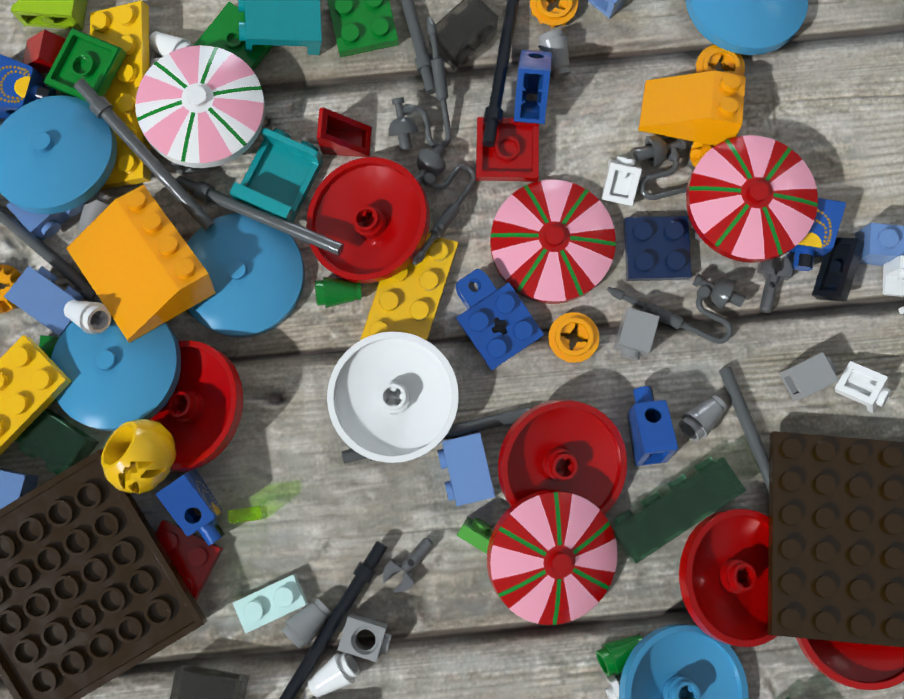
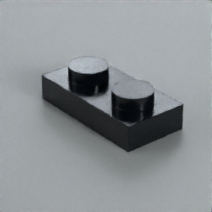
[812,237,864,302]

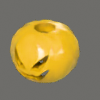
[101,419,177,494]

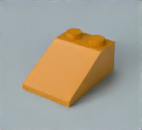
[638,70,746,146]

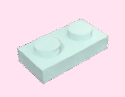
[233,574,308,634]

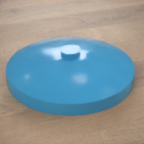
[685,0,808,55]
[0,95,117,214]
[187,213,305,338]
[51,317,181,431]
[619,624,749,699]

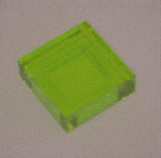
[227,506,268,523]

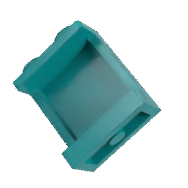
[238,0,322,55]
[229,127,323,222]

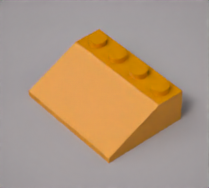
[66,184,216,343]

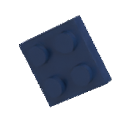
[624,216,692,281]

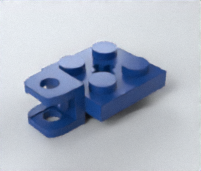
[455,269,544,370]

